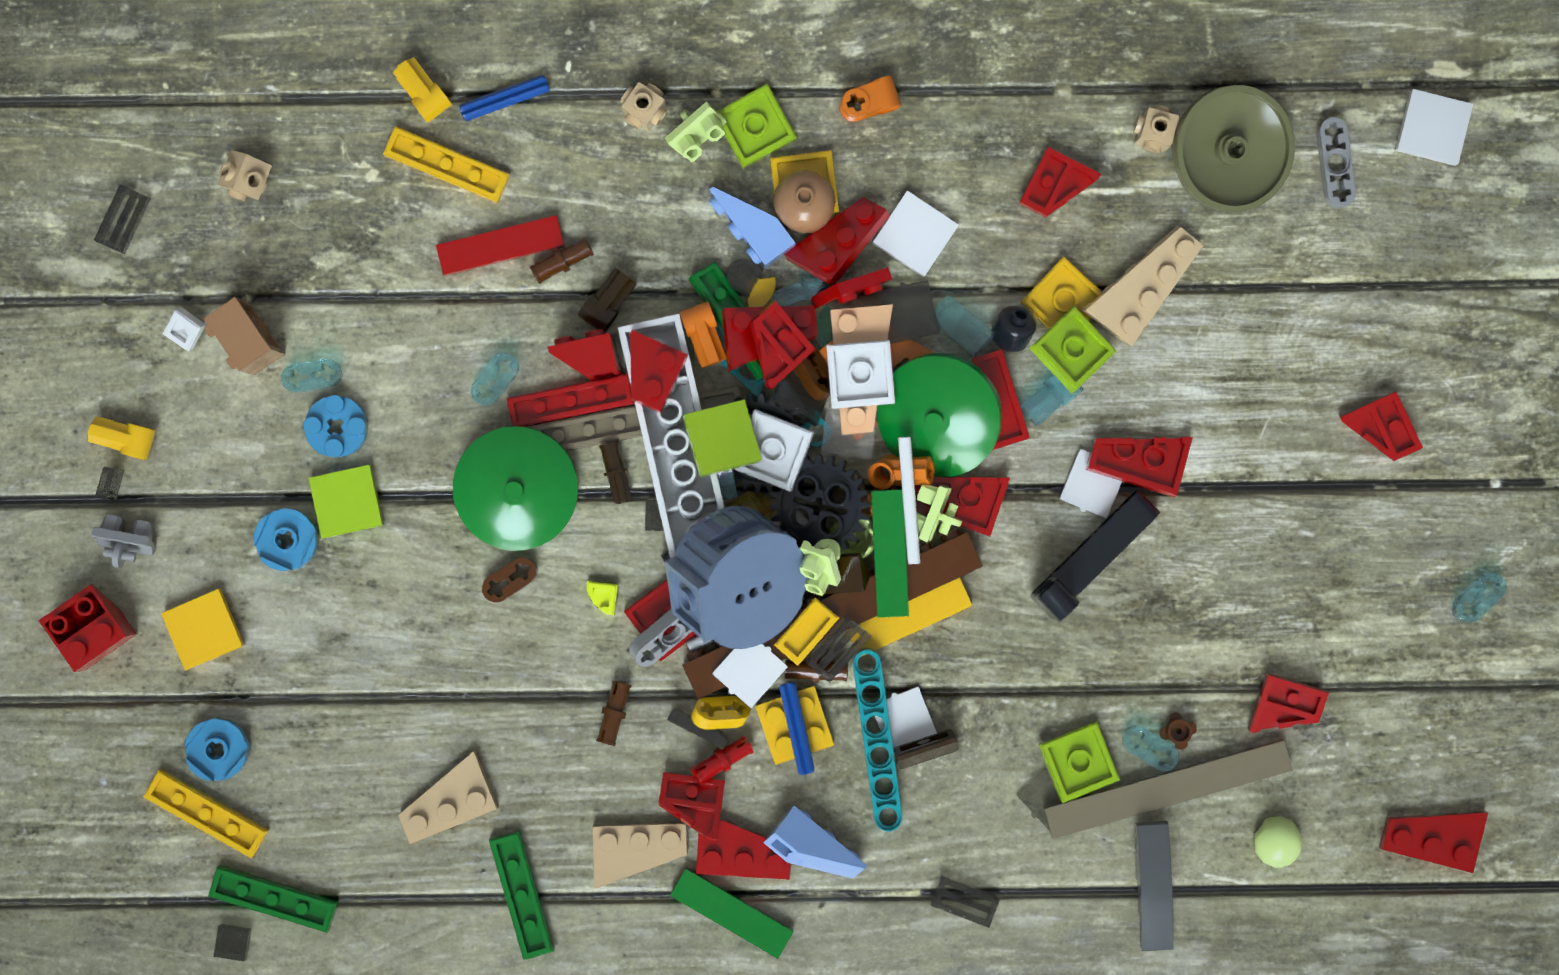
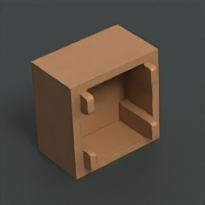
[203,297,285,375]

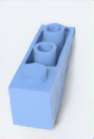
[709,187,795,269]
[763,806,867,878]

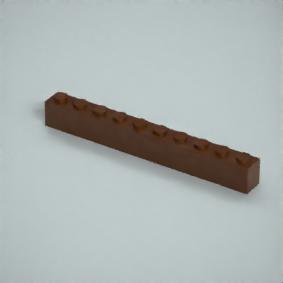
[682,529,983,699]

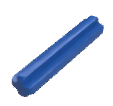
[460,75,550,121]
[779,682,815,775]

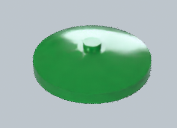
[877,353,1003,477]
[453,425,579,551]

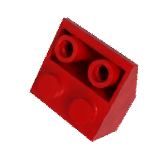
[547,329,622,381]
[38,584,137,672]

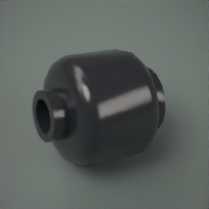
[991,306,1036,352]

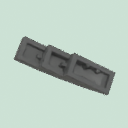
[1136,821,1174,951]

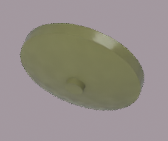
[1173,85,1295,212]

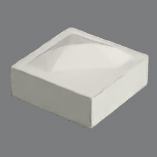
[163,307,206,351]

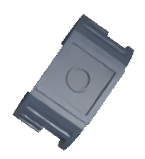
[665,506,807,649]

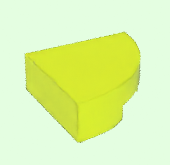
[587,581,618,616]

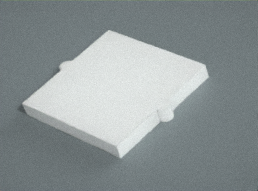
[1059,449,1122,519]
[712,644,788,708]
[875,686,937,755]

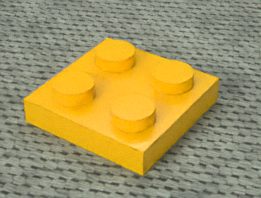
[755,685,834,765]

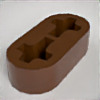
[794,346,830,401]
[482,557,537,602]

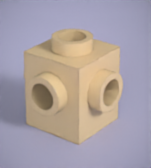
[621,82,667,132]
[1133,105,1179,153]
[217,150,272,202]

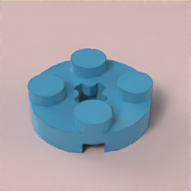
[303,395,368,458]
[253,508,319,571]
[185,717,251,781]

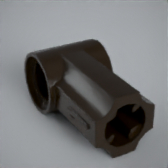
[578,268,637,332]

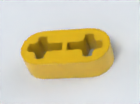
[691,696,751,730]

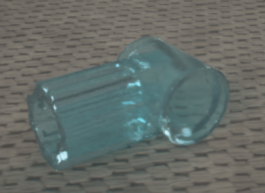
[1020,374,1084,426]

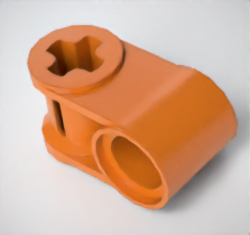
[839,76,902,122]

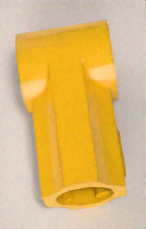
[393,57,452,123]
[87,416,156,460]

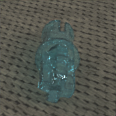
[773,276,831,306]

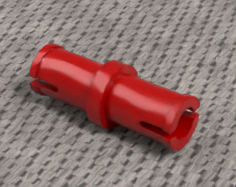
[690,736,754,785]

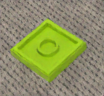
[717,84,797,169]
[1029,306,1116,394]
[683,399,762,477]
[309,465,384,539]
[1038,721,1120,803]

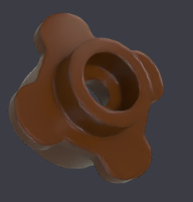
[1159,712,1197,750]

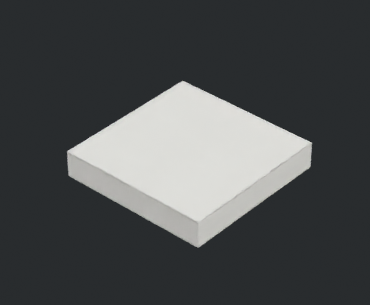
[1395,89,1473,166]
[872,191,959,278]
[826,340,895,409]
[735,410,814,492]

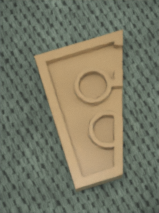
[398,750,498,844]
[592,822,687,889]

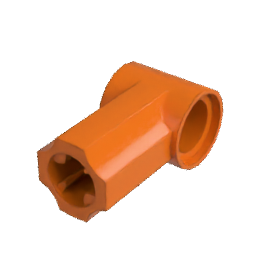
[678,301,727,368]
[868,454,935,490]

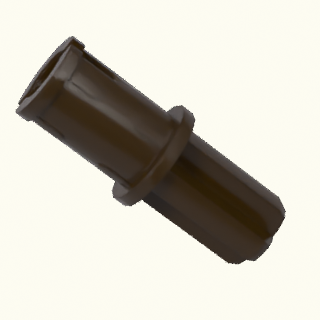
[599,441,632,504]

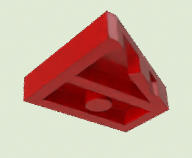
[1019,147,1101,218]
[810,267,892,309]
[750,301,815,389]
[630,330,688,413]
[659,772,725,842]

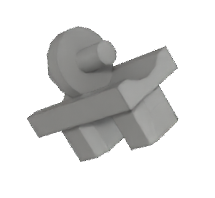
[91,514,156,568]

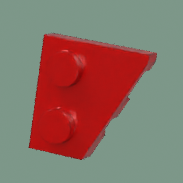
[1339,391,1423,461]
[1248,673,1329,733]

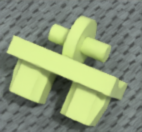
[665,101,727,162]
[917,484,962,542]
[799,539,841,596]

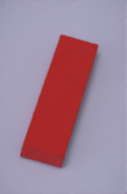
[436,215,565,276]
[506,373,635,426]

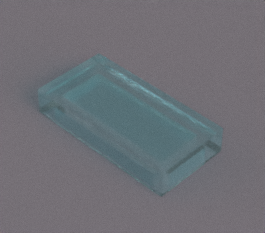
[928,294,995,358]

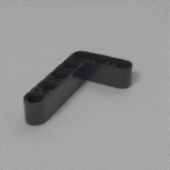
[1030,490,1160,621]

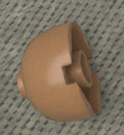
[773,170,836,233]

